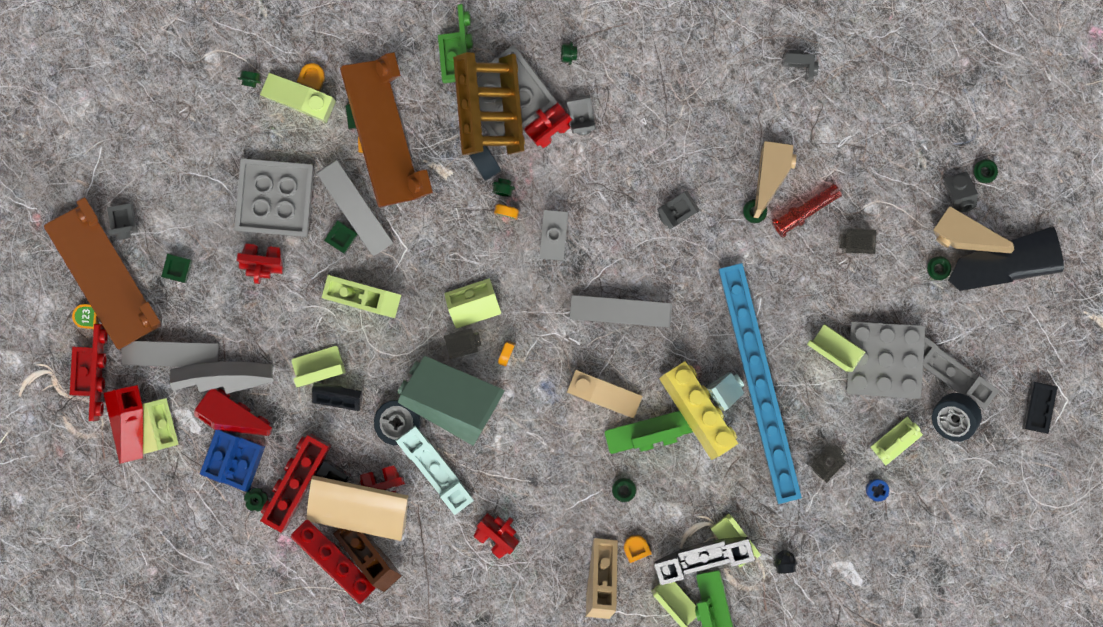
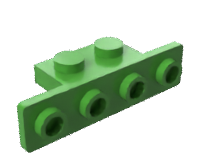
[438,4,473,84]
[604,411,693,454]
[695,570,733,627]

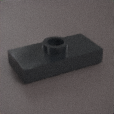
[1022,381,1058,434]
[312,383,362,411]

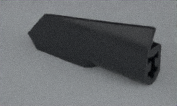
[948,227,1064,291]

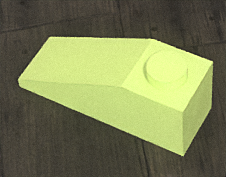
[260,73,336,123]
[321,275,401,318]

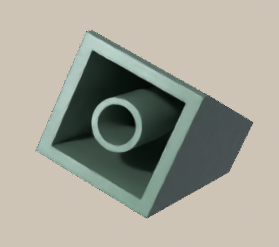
[397,355,505,446]

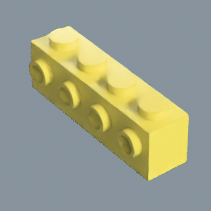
[659,361,738,460]

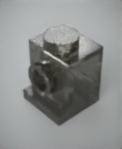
[807,444,847,483]

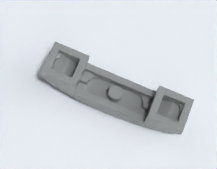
[923,337,1000,410]
[121,341,219,367]

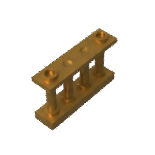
[453,52,525,155]

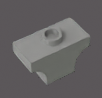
[539,210,568,261]

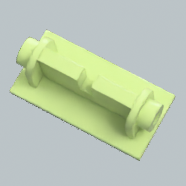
[870,416,923,466]

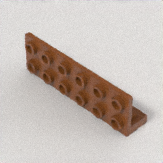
[340,52,433,207]
[44,197,161,350]

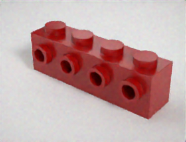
[260,433,332,533]

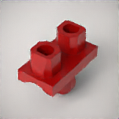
[524,102,572,148]
[236,243,284,284]
[360,465,405,493]
[474,513,520,559]

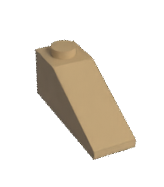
[754,141,797,218]
[933,206,1014,253]
[567,369,643,418]
[586,538,618,619]

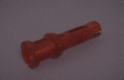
[771,184,842,238]

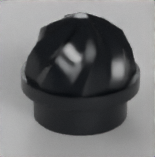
[773,550,798,574]

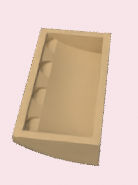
[307,476,408,541]

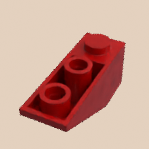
[103,385,143,464]
[194,388,272,436]

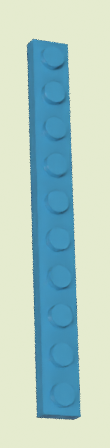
[718,263,802,504]

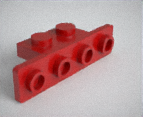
[70,324,108,421]
[291,520,376,604]

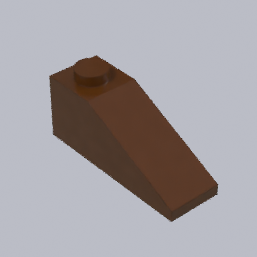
[333,528,402,592]

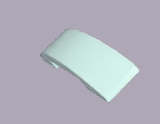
[396,426,474,515]

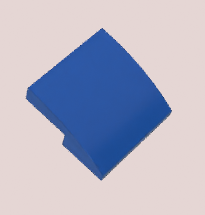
[200,430,265,492]

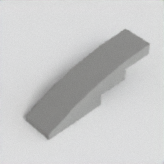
[316,159,393,257]
[570,295,672,328]
[170,362,274,394]

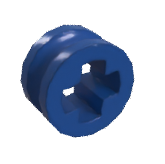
[866,479,890,502]

